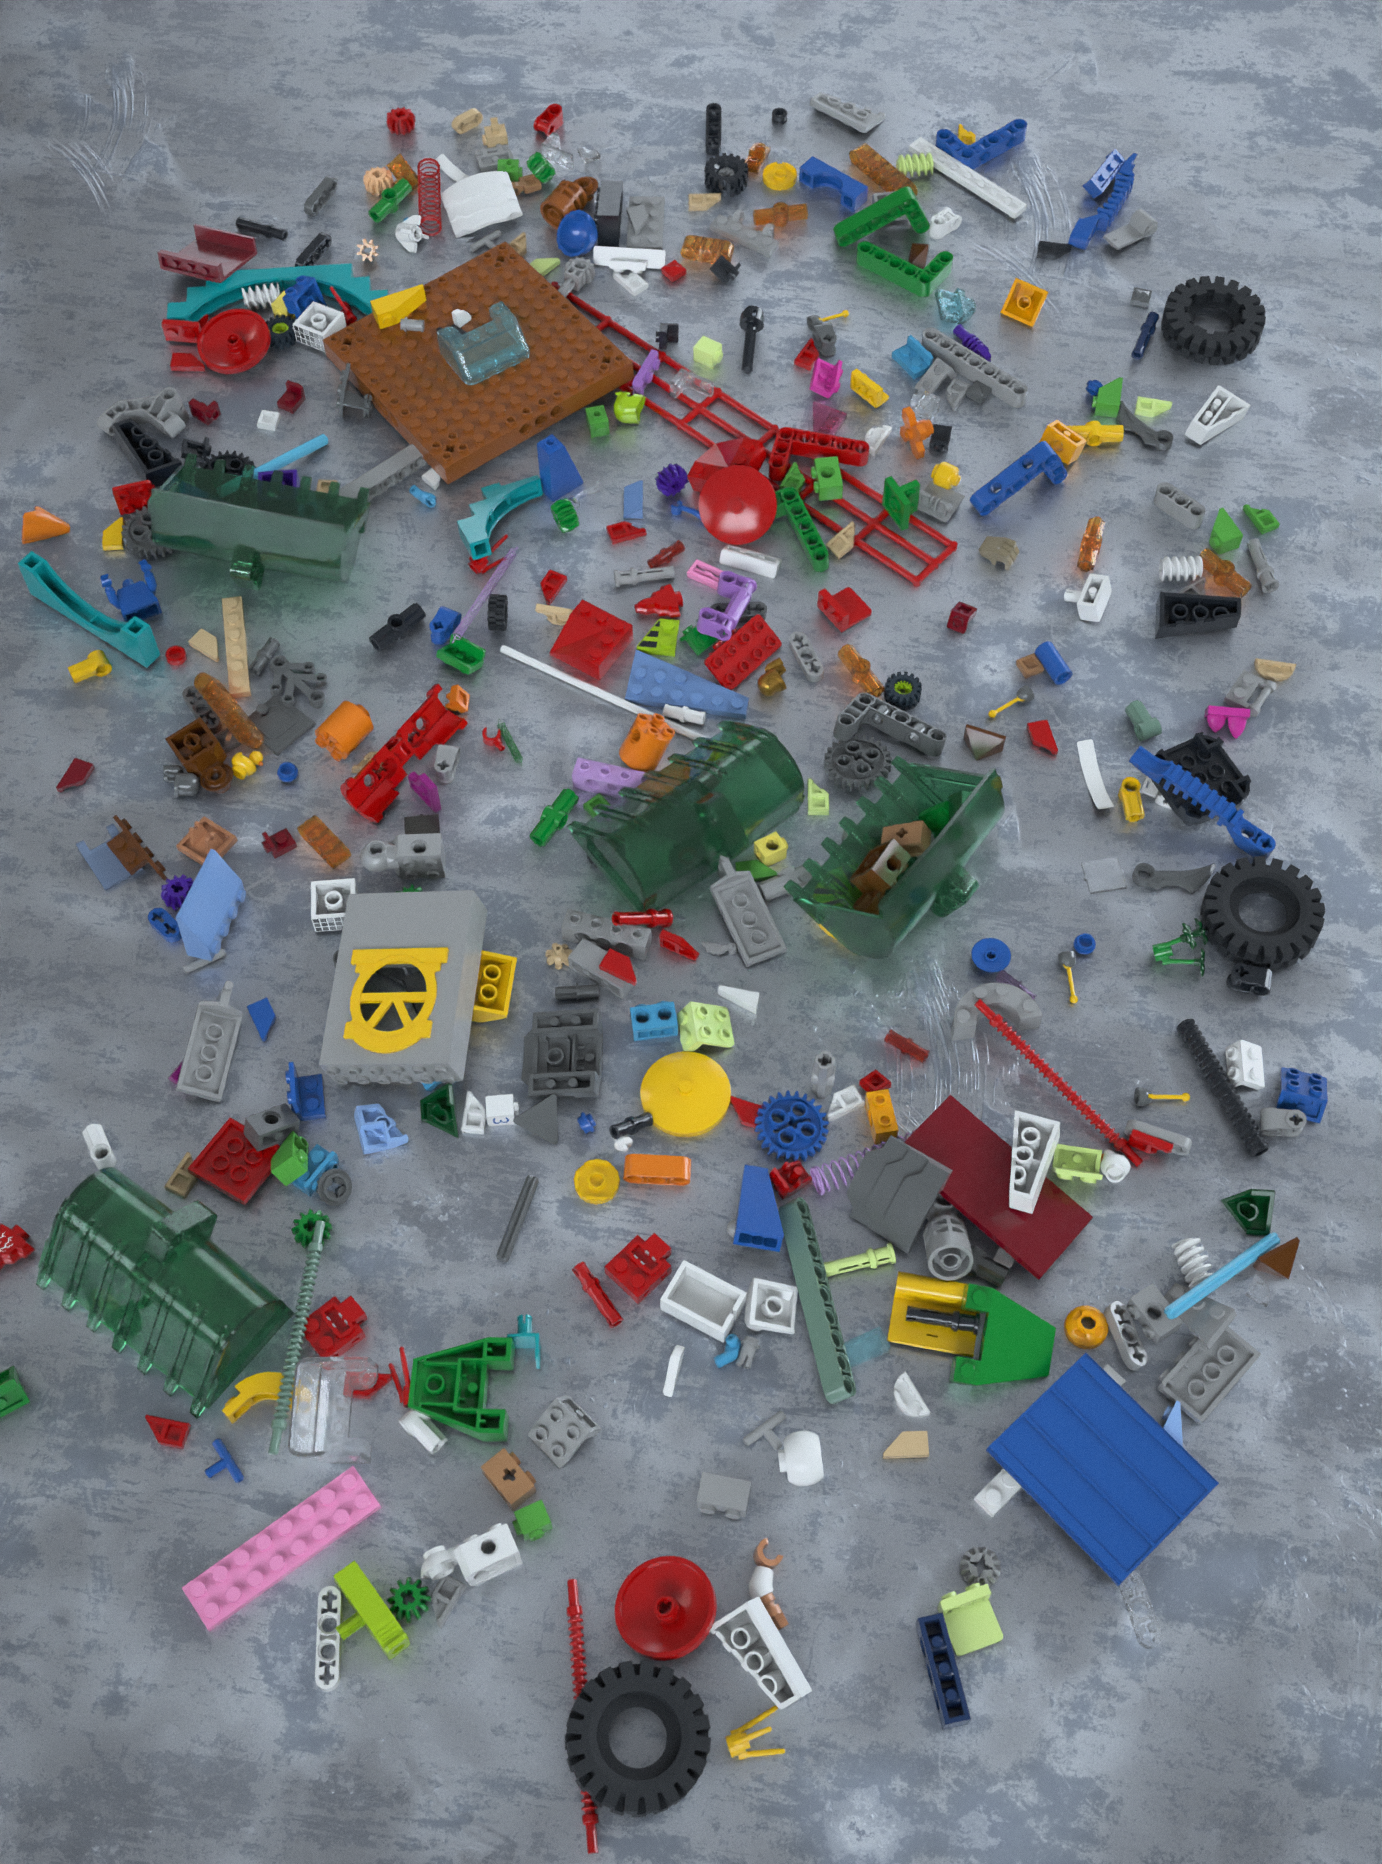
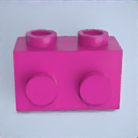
[809,358,843,399]

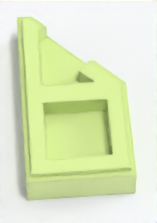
[530,258,560,276]
[1134,396,1172,418]
[807,778,829,815]

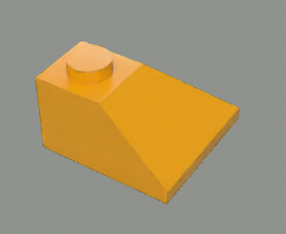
[1000,278,1049,327]

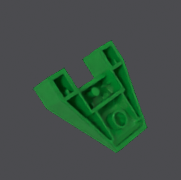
[949,1283,1056,1386]
[408,1337,516,1442]

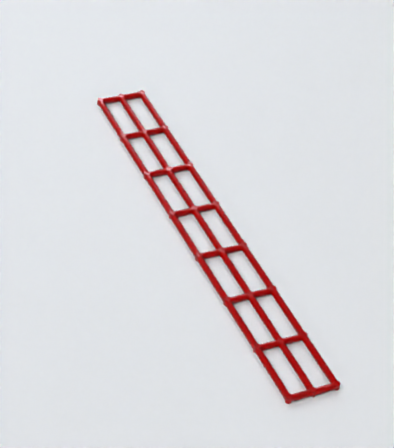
[551,281,958,587]

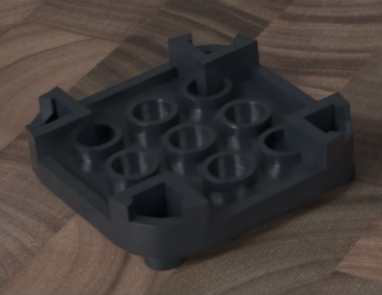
[1151,732,1251,826]

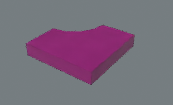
[408,771,441,813]

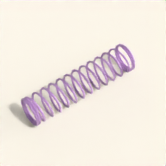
[810,1129,916,1195]

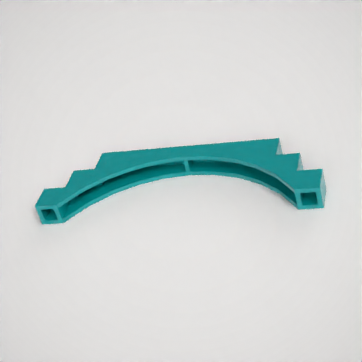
[167,263,389,322]

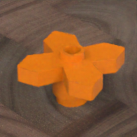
[900,406,934,459]

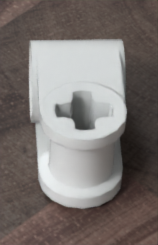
[929,207,962,239]

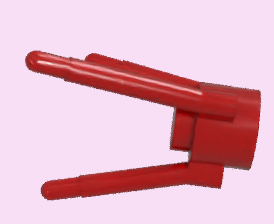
[330,286,358,326]
[468,534,508,575]
[388,1346,410,1408]

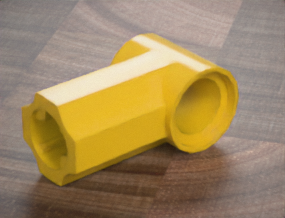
[67,650,112,684]
[1118,777,1145,822]

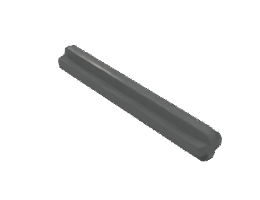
[496,1175,539,1262]

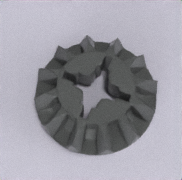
[316,1168,352,1206]

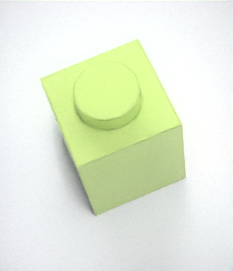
[693,336,723,369]

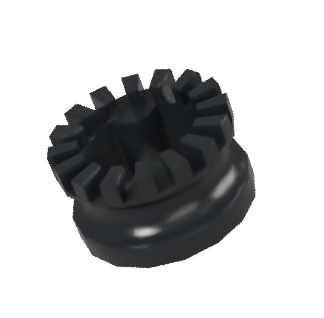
[772,108,787,125]

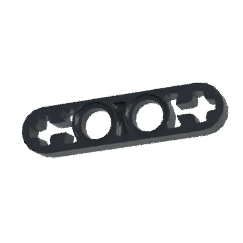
[706,103,722,156]

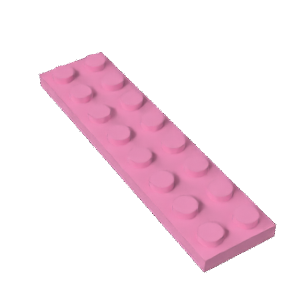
[182,1466,381,1631]

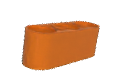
[623,1154,692,1186]

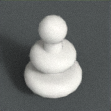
[614,1134,633,1151]

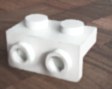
[1225,1040,1265,1090]

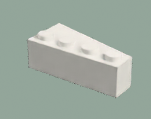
[1009,1110,1060,1214]
[710,1597,812,1710]

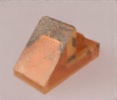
[386,154,423,194]

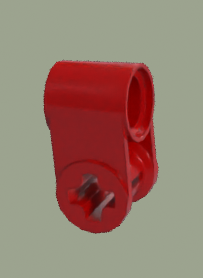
[533,104,564,137]

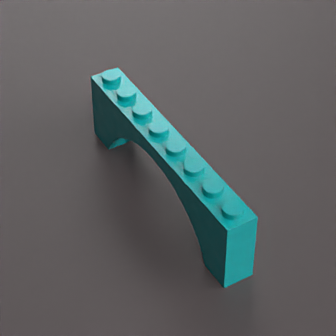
[17,551,161,668]

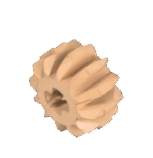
[363,166,394,196]

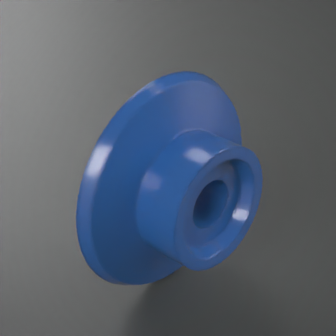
[971,938,1011,972]

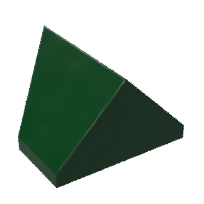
[420,1083,459,1139]
[1221,1189,1275,1235]

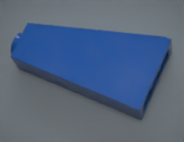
[537,434,583,502]
[733,1165,784,1252]

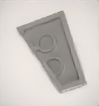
[1164,1283,1237,1350]

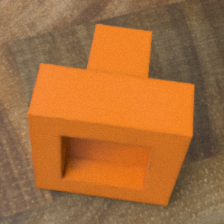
[445,684,470,714]

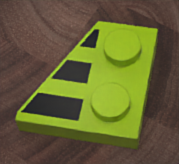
[636,618,680,657]

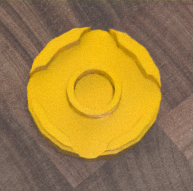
[762,162,797,191]
[574,1159,620,1205]

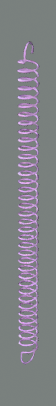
[452,547,518,643]

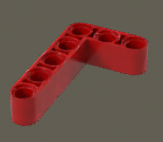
[768,427,869,481]

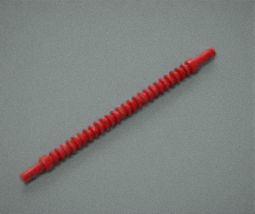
[974,999,1143,1167]
[566,1579,599,1854]

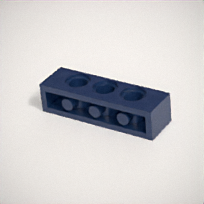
[915,1613,971,1730]

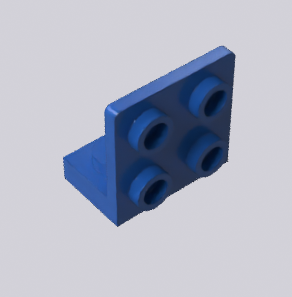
[285,1062,326,1122]
[1275,1067,1328,1123]

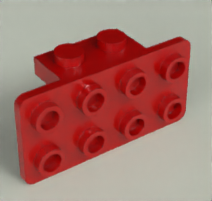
[704,614,782,690]

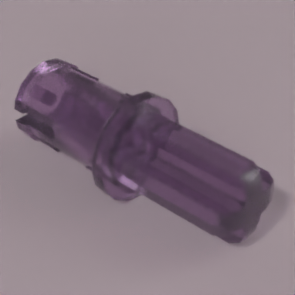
[995,970,1037,1000]

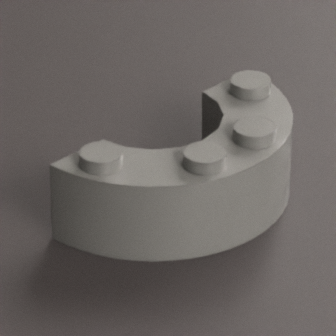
[951,983,1042,1041]

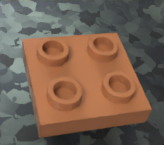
[176,816,238,865]

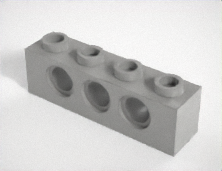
[561,909,652,960]

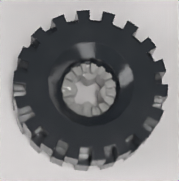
[705,153,748,197]

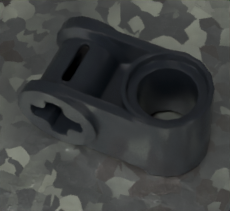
[1226,963,1272,996]

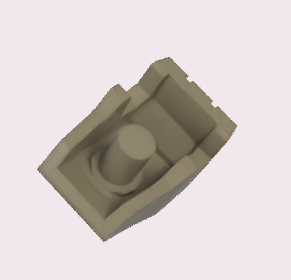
[979,536,1019,570]

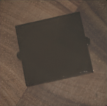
[404,814,440,834]

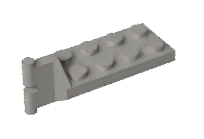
[710,852,787,967]
[175,981,243,1102]

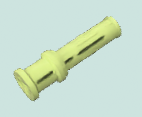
[823,1243,896,1277]

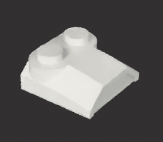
[744,1278,798,1334]

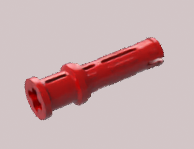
[611,908,673,928]

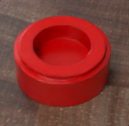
[165,645,187,666]

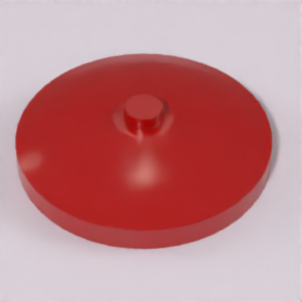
[197,309,271,374]
[699,465,777,545]
[615,1556,717,1661]

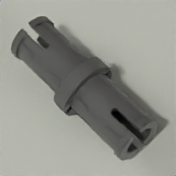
[248,637,280,676]

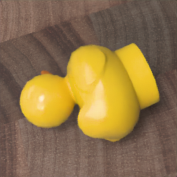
[231,751,263,780]

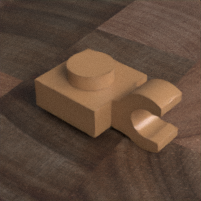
[511,174,542,196]

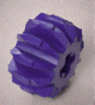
[655,463,689,497]
[161,874,194,911]

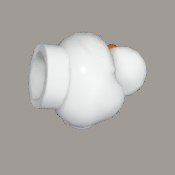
[1100,1149,1131,1182]

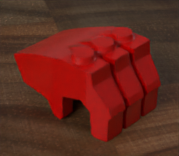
[769,1160,812,1200]

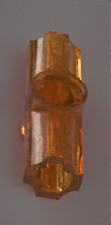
[753,202,808,227]
[1077,516,1105,572]
[1199,548,1252,598]
[837,644,885,698]

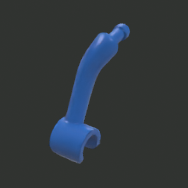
[671,500,702,521]

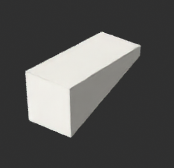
[718,985,760,1015]

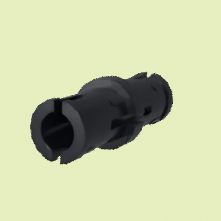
[609,1112,653,1139]

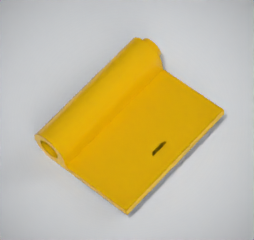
[887,1271,977,1357]

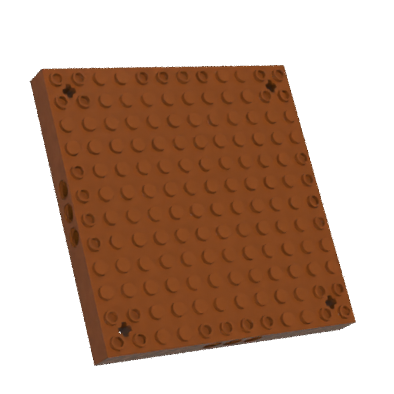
[322,241,634,484]

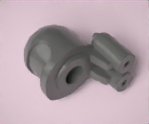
[163,765,200,797]

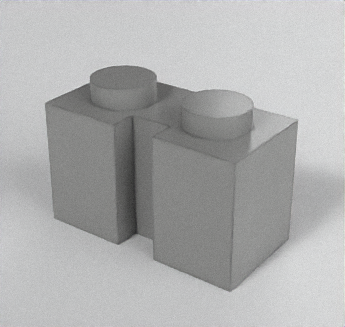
[696,1472,751,1519]

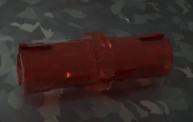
[647,540,685,569]
[884,1029,930,1064]

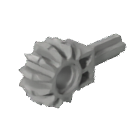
[558,257,595,298]

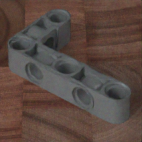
[833,693,947,757]

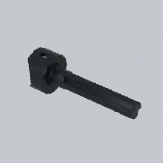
[740,305,765,374]

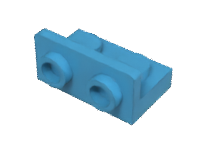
[892,335,933,379]
[290,1144,339,1197]

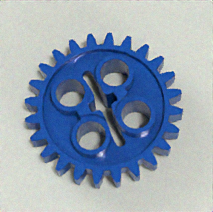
[754,1090,829,1162]

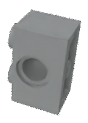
[1126,1283,1183,1344]

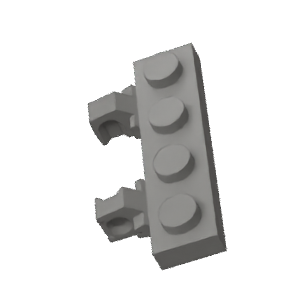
[710,209,779,258]

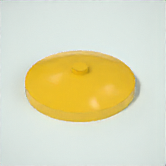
[640,1051,731,1137]

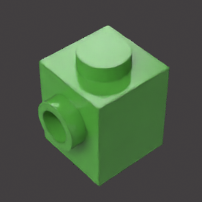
[497,159,523,182]
[585,405,610,438]
[512,1499,553,1541]

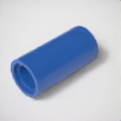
[1035,641,1073,685]

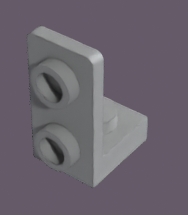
[915,358,957,398]

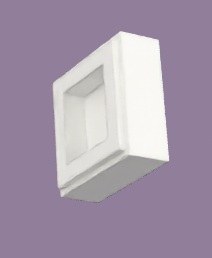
[257,410,281,431]

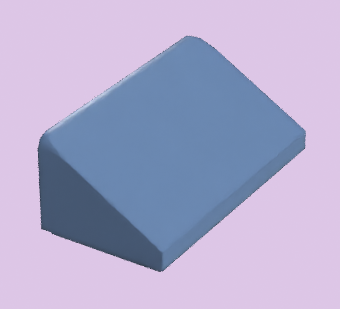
[623,480,643,519]

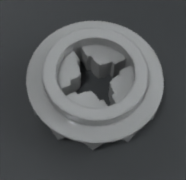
[960,1546,1001,1587]

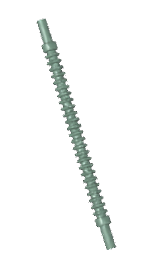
[268,1220,325,1455]

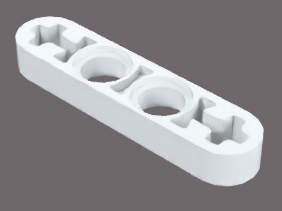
[315,1586,343,1692]

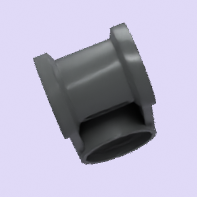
[812,322,837,358]

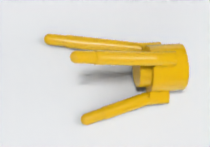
[725,1705,786,1760]

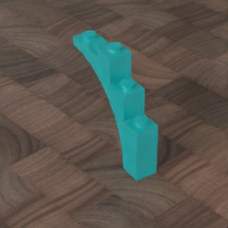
[457,475,543,560]

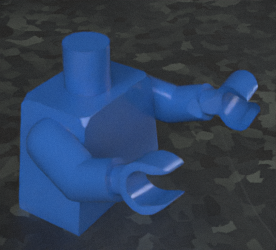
[100,559,162,622]

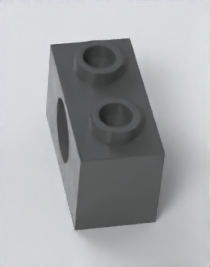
[244,1103,300,1151]

